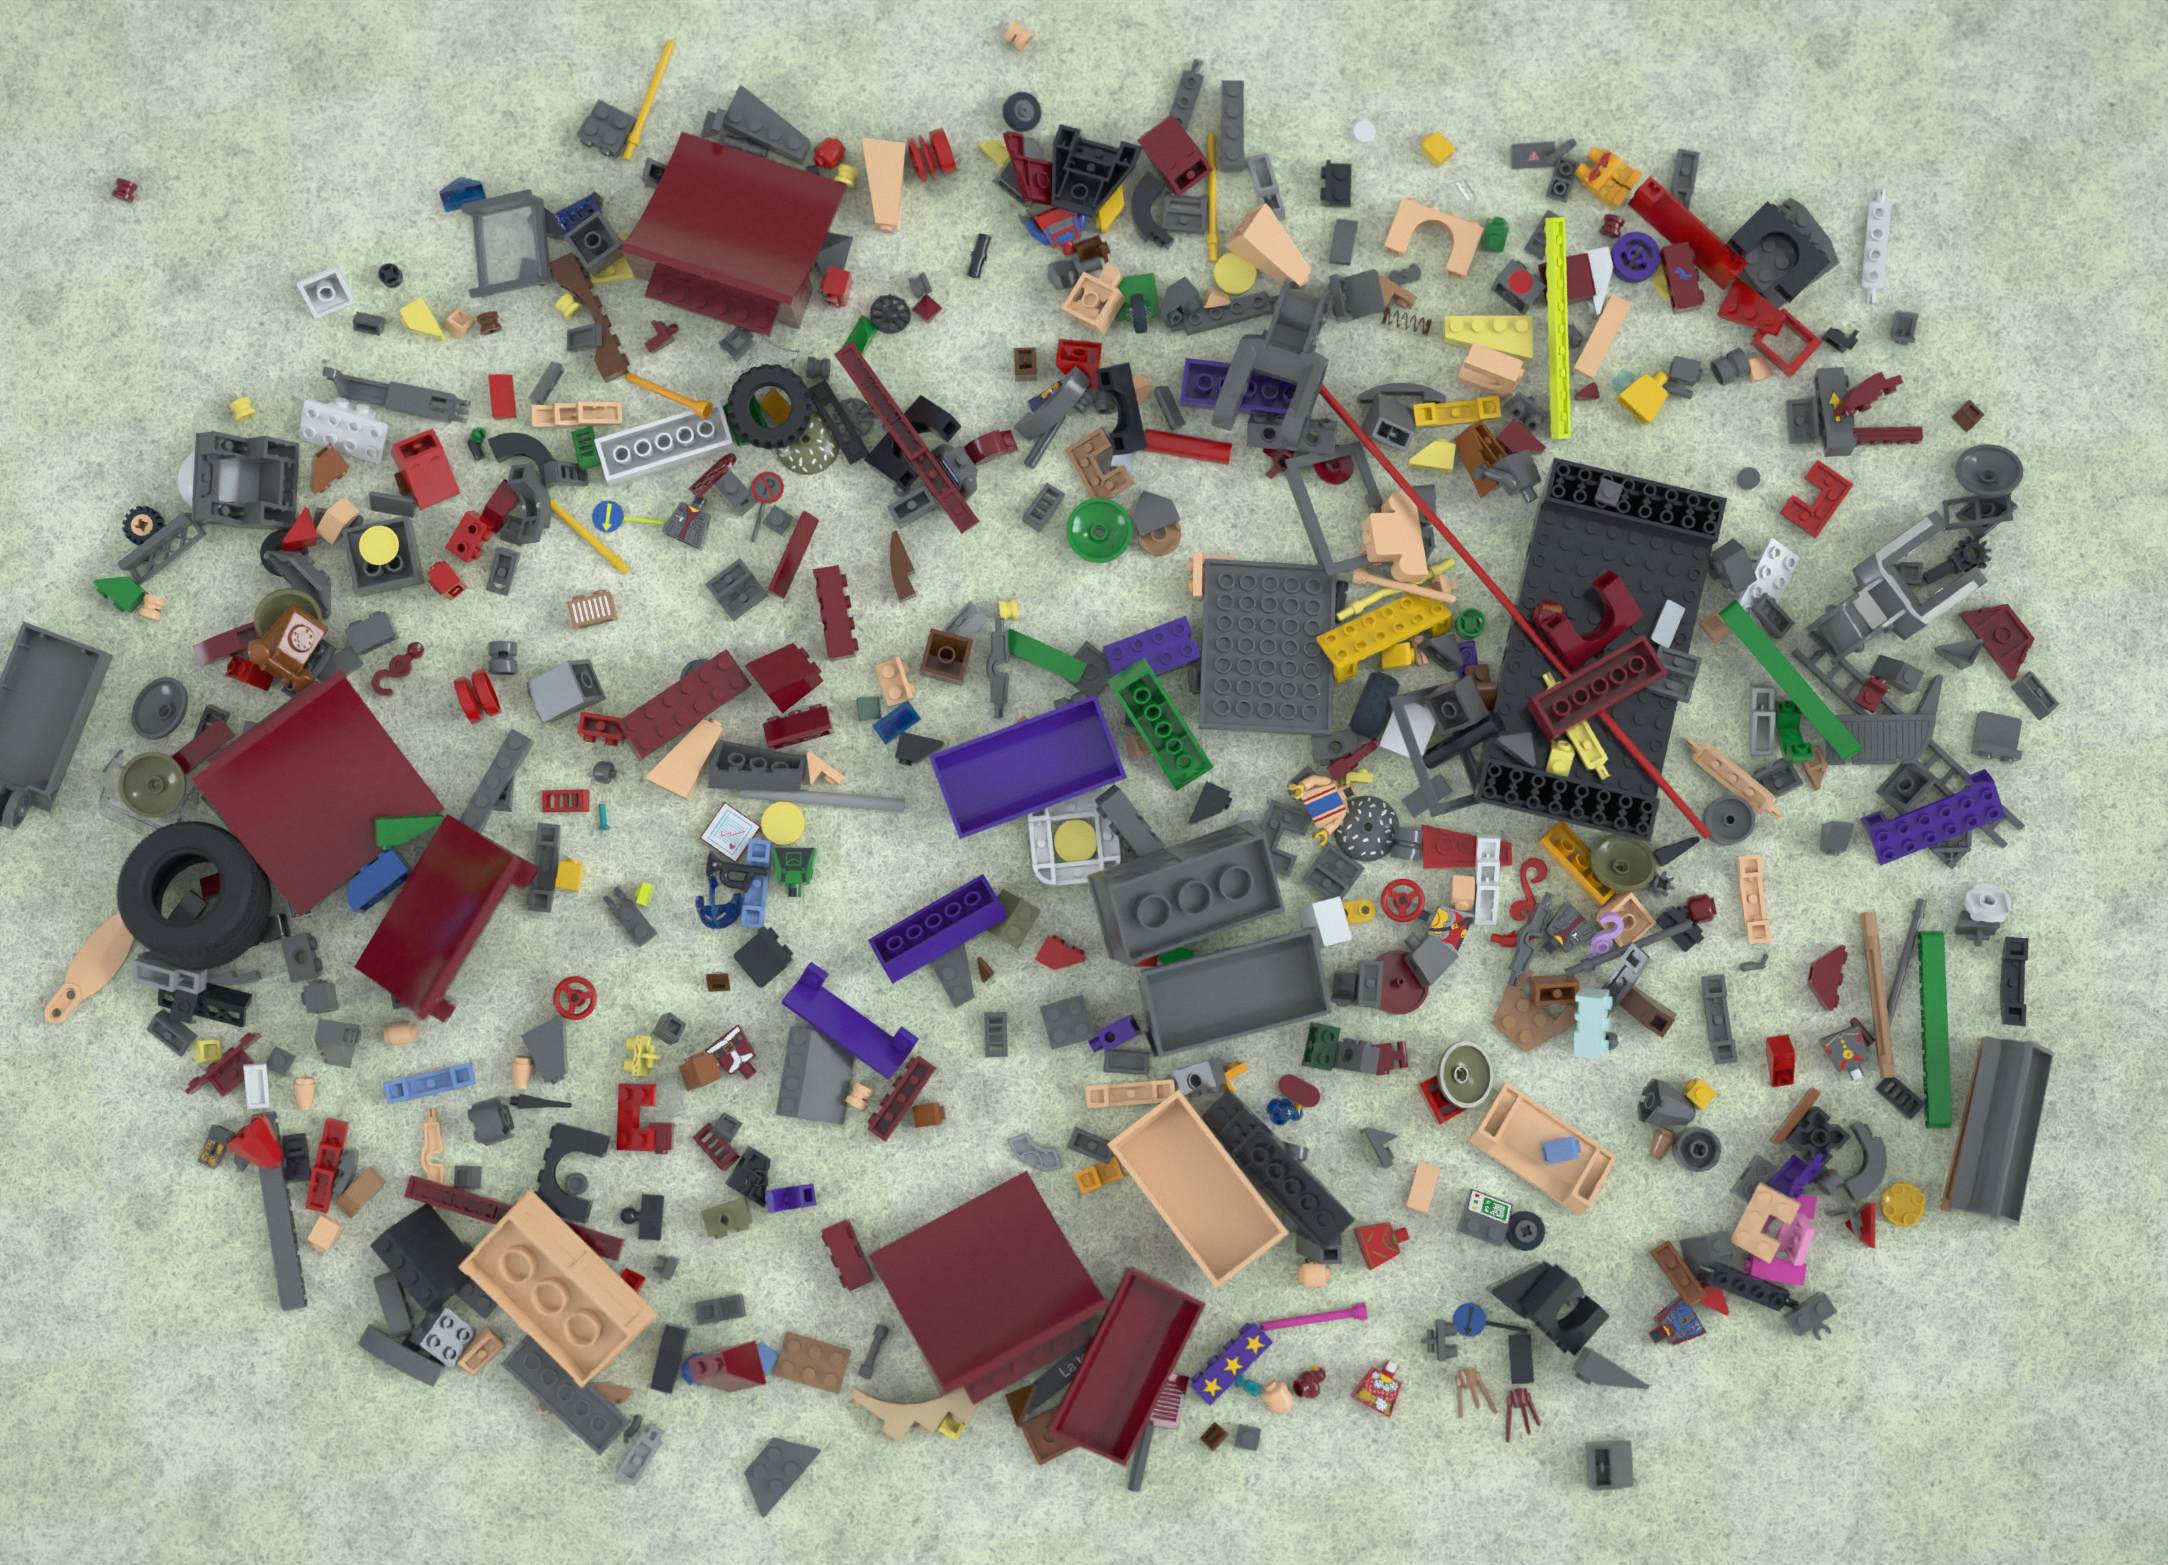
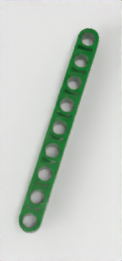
[1718,599,1862,762]
[1917,931,1952,1129]

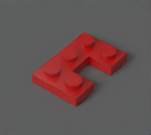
[1779,460,1854,538]
[616,1083,657,1151]

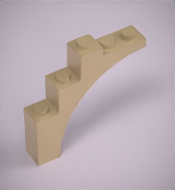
[850,1387,983,1443]

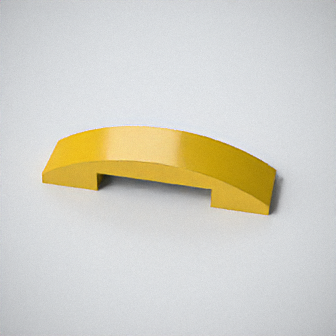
[1412,395,1502,427]

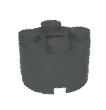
[467,1095,515,1146]
[1672,1127,1722,1172]

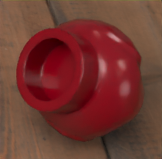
[1293,1365,1326,1399]

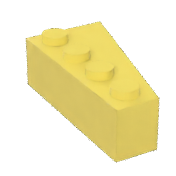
[1442,316,1533,364]

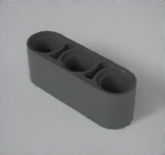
[374,1271,415,1339]

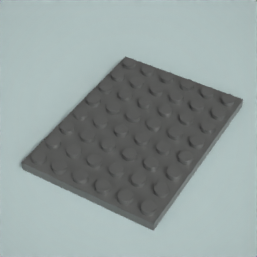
[1198,559,1336,737]

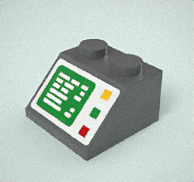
[1456,1189,1513,1247]

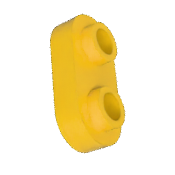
[1342,899,1376,924]

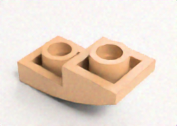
[1406,1162,1441,1214]

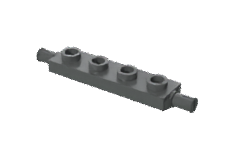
[1169,59,1204,131]
[1170,290,1279,336]

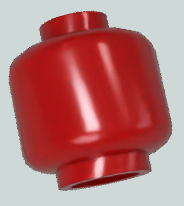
[813,137,846,170]

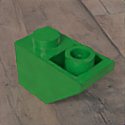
[93,577,149,613]

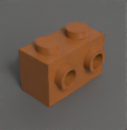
[1530,974,1580,1007]
[679,1051,722,1092]

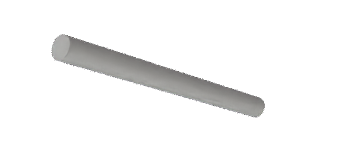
[739,789,905,812]

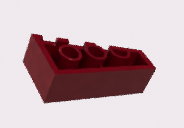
[812,565,859,661]

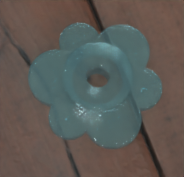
[1613,370,1636,393]

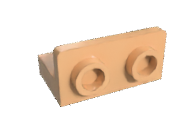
[875,656,916,707]

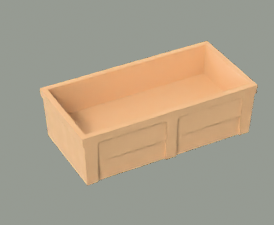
[1107,1089,1289,1289]
[459,1189,658,1388]

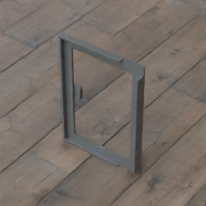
[1284,441,1383,576]
[1389,683,1482,817]

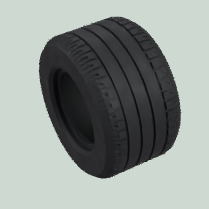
[117,821,272,970]

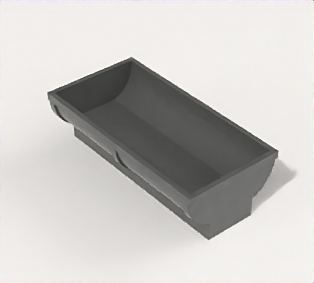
[1138,927,1332,1058]
[1950,1036,2054,1226]

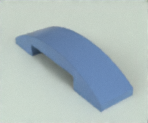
[740,838,771,929]
[383,1062,476,1105]

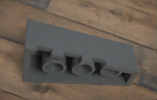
[1094,784,1165,859]

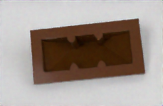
[1005,1383,1038,1428]

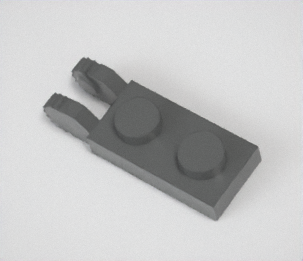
[1670,149,1700,209]
[603,886,658,947]

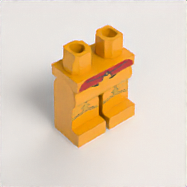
[1574,146,1643,211]

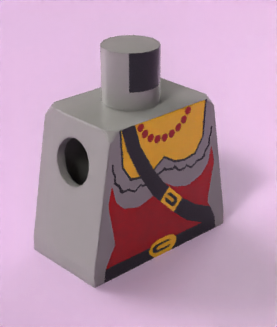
[1418,906,1475,954]

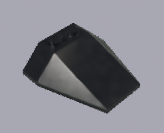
[1052,124,1142,218]

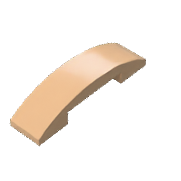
[1738,854,1771,944]
[1085,1079,1175,1108]

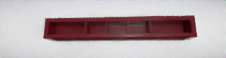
[1852,426,1923,446]

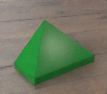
[841,315,878,356]

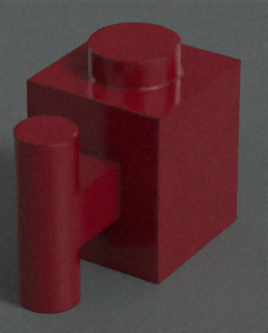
[1371,1041,1409,1076]

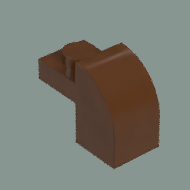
[1464,664,1497,712]

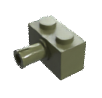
[701,1197,754,1239]

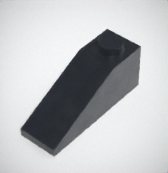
[650,1323,690,1394]

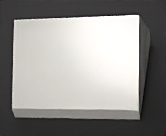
[296,266,355,320]
[1298,897,1352,949]

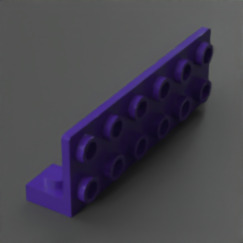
[1860,769,2005,865]
[781,961,919,1080]

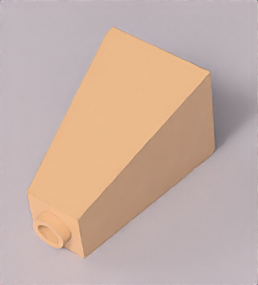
[862,138,908,233]
[1224,203,1311,290]
[646,718,725,801]

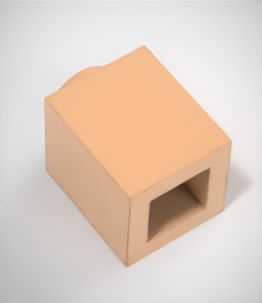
[1449,875,1475,911]
[307,1215,344,1252]

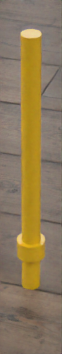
[622,39,675,162]
[1206,134,1220,262]

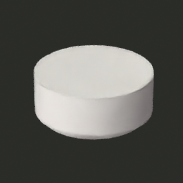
[1353,121,1375,144]

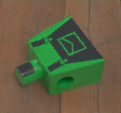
[773,848,817,897]

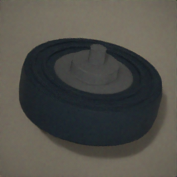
[1003,92,1041,132]

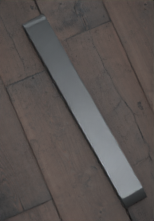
[251,1111,308,1311]

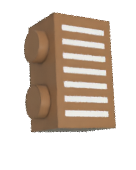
[567,589,619,630]

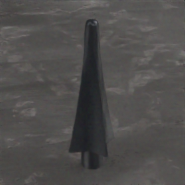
[510,1093,572,1109]

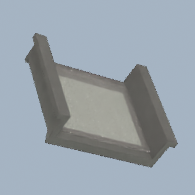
[462,189,552,299]

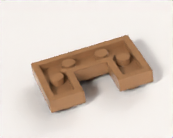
[1065,427,1135,499]

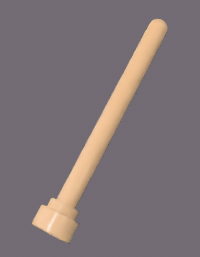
[1353,568,1456,603]

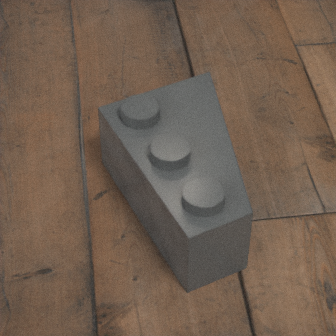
[314,1019,362,1068]

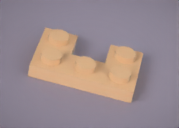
[1730,1182,1801,1263]

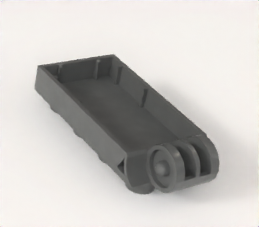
[0,621,113,830]

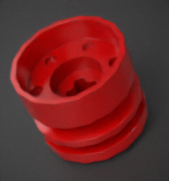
[907,127,957,183]

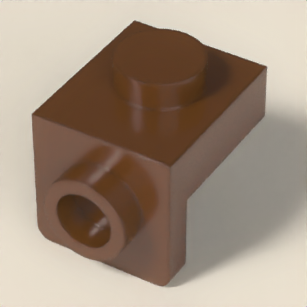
[1074,235,1110,263]

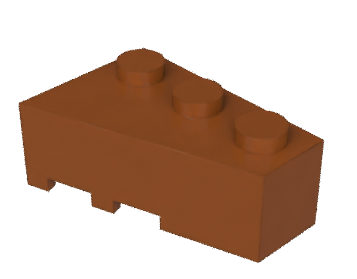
[1454,420,1508,499]

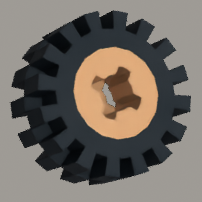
[122,506,166,546]

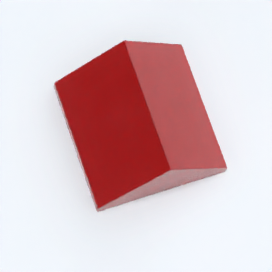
[1416,1074,1467,1125]

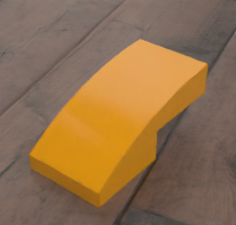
[1074,1156,1125,1194]

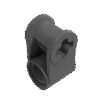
[1412,484,1436,527]

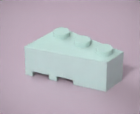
[1574,987,1612,1059]

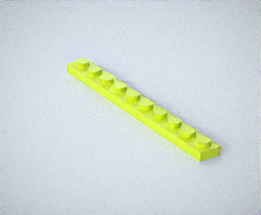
[1545,217,1571,439]

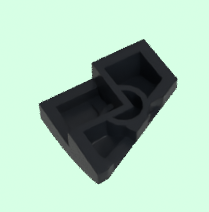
[725,1146,771,1208]

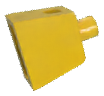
[1615,371,1668,425]

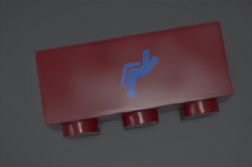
[1660,242,1705,315]

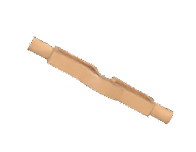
[421,1108,445,1209]

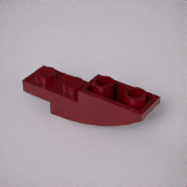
[1833,372,1904,418]
[192,622,261,667]

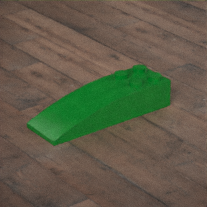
[1107,657,1214,791]

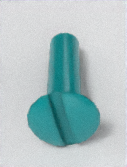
[597,804,611,831]

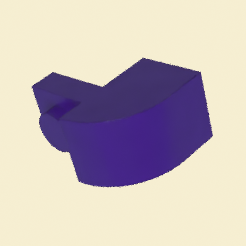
[765,1183,817,1213]

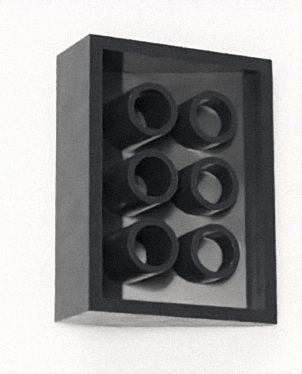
[370,1204,471,1314]

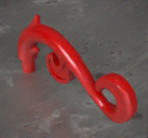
[1490,858,1548,948]

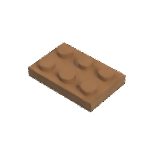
[774,1332,851,1394]

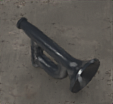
[706,851,768,893]

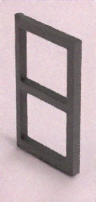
[1942,492,2013,531]

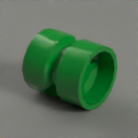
[1454,608,1486,640]

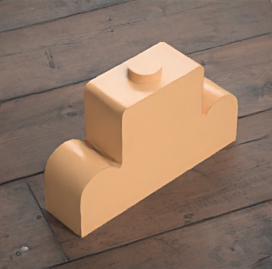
[1362,492,1428,582]

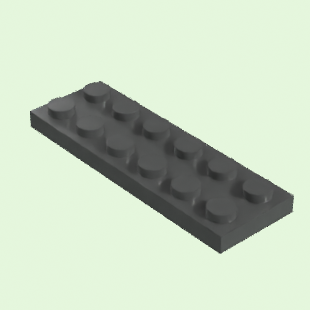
[501,1334,631,1456]

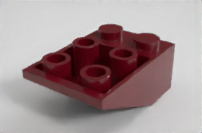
[1137,114,1213,197]

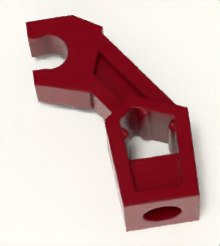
[1327,738,1380,781]

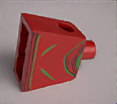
[1353,1222,1410,1270]

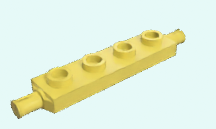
[1542,672,1610,780]

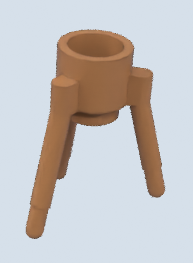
[1455,1367,1498,1418]

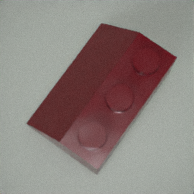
[763,704,835,750]

